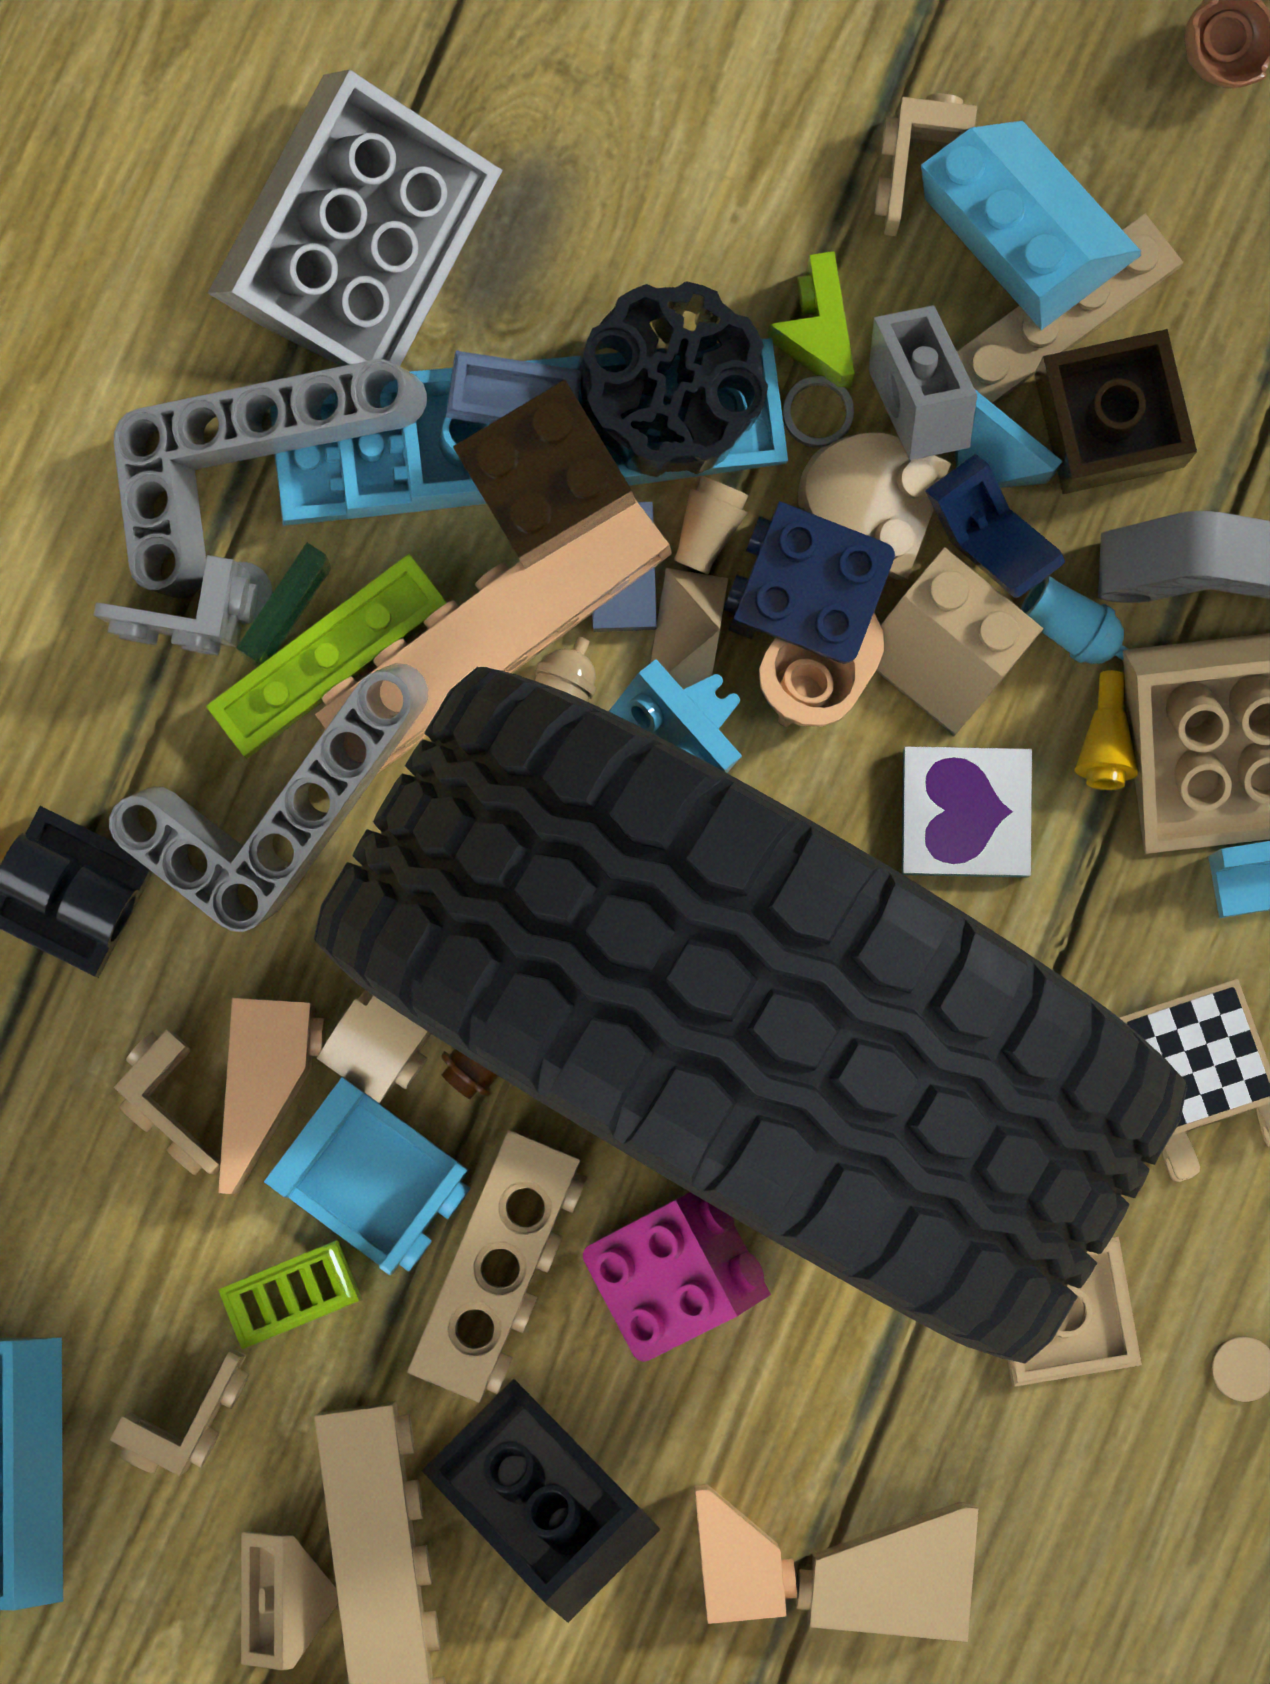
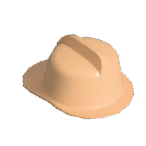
[759,613,884,727]

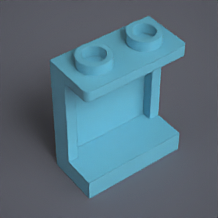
[264,1077,471,1275]

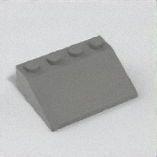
[208,69,503,366]

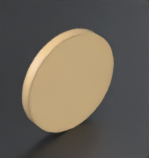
[1212,1337,1270,1402]

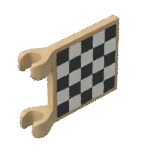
[1120,979,1270,1182]

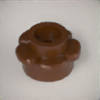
[441,1049,499,1099]

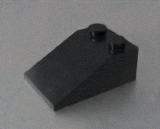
[421,1379,660,1623]

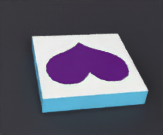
[902,747,1032,878]

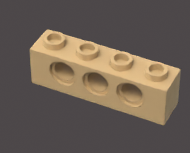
[407,1130,587,1403]

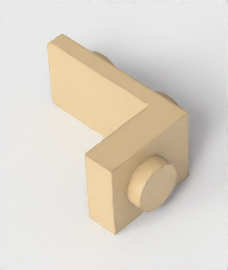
[874,93,977,236]
[113,1029,221,1175]
[110,1349,249,1476]

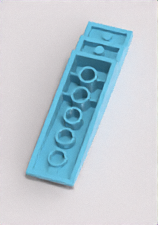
[269,338,788,526]

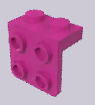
[583,1192,771,1362]

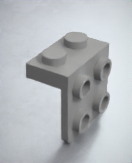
[93,555,258,656]

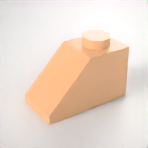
[694,1484,797,1624]

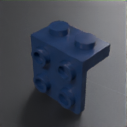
[723,501,895,664]

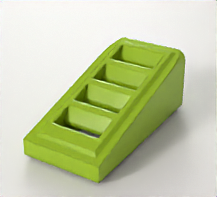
[218,1240,363,1349]

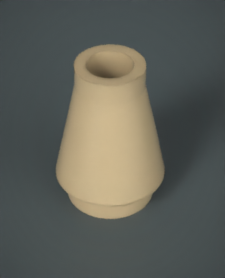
[674,476,748,575]

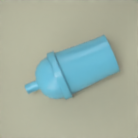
[1021,576,1128,664]

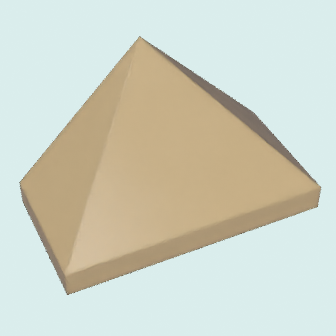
[650,568,728,689]
[241,1531,338,1670]

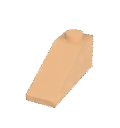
[218,998,326,1194]

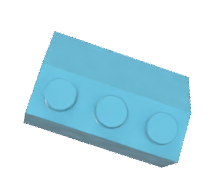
[921,121,1141,330]

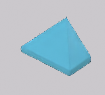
[955,390,1062,488]

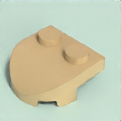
[798,433,951,580]

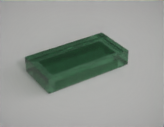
[236,542,331,667]

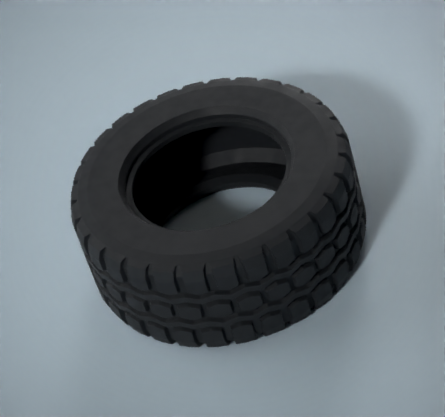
[314,666,1187,1363]

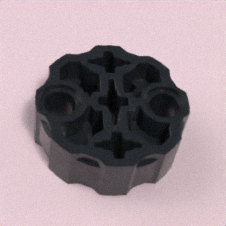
[577,281,768,477]

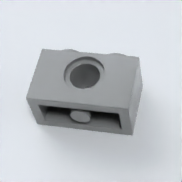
[869,305,977,460]

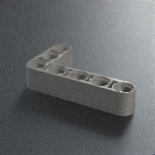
[114,359,427,598]
[1098,511,1270,603]
[109,663,428,932]

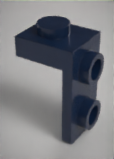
[925,454,1065,597]

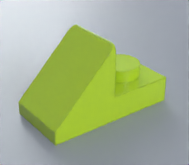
[767,251,855,389]

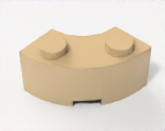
[317,990,431,1103]

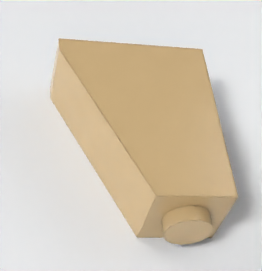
[796,1502,979,1642]

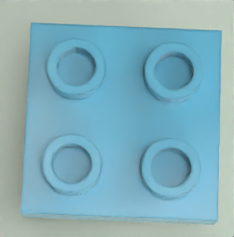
[609,659,742,773]

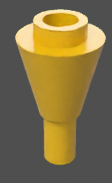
[1074,670,1138,790]

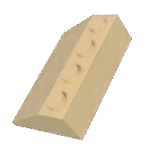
[1123,633,1270,854]

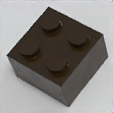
[1034,329,1197,494]
[453,380,636,569]

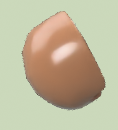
[1184,0,1270,88]

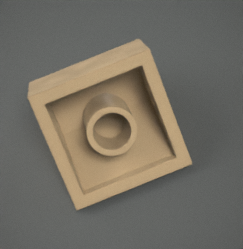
[876,547,1044,736]

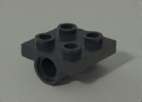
[0,806,153,978]

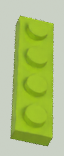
[206,554,447,760]

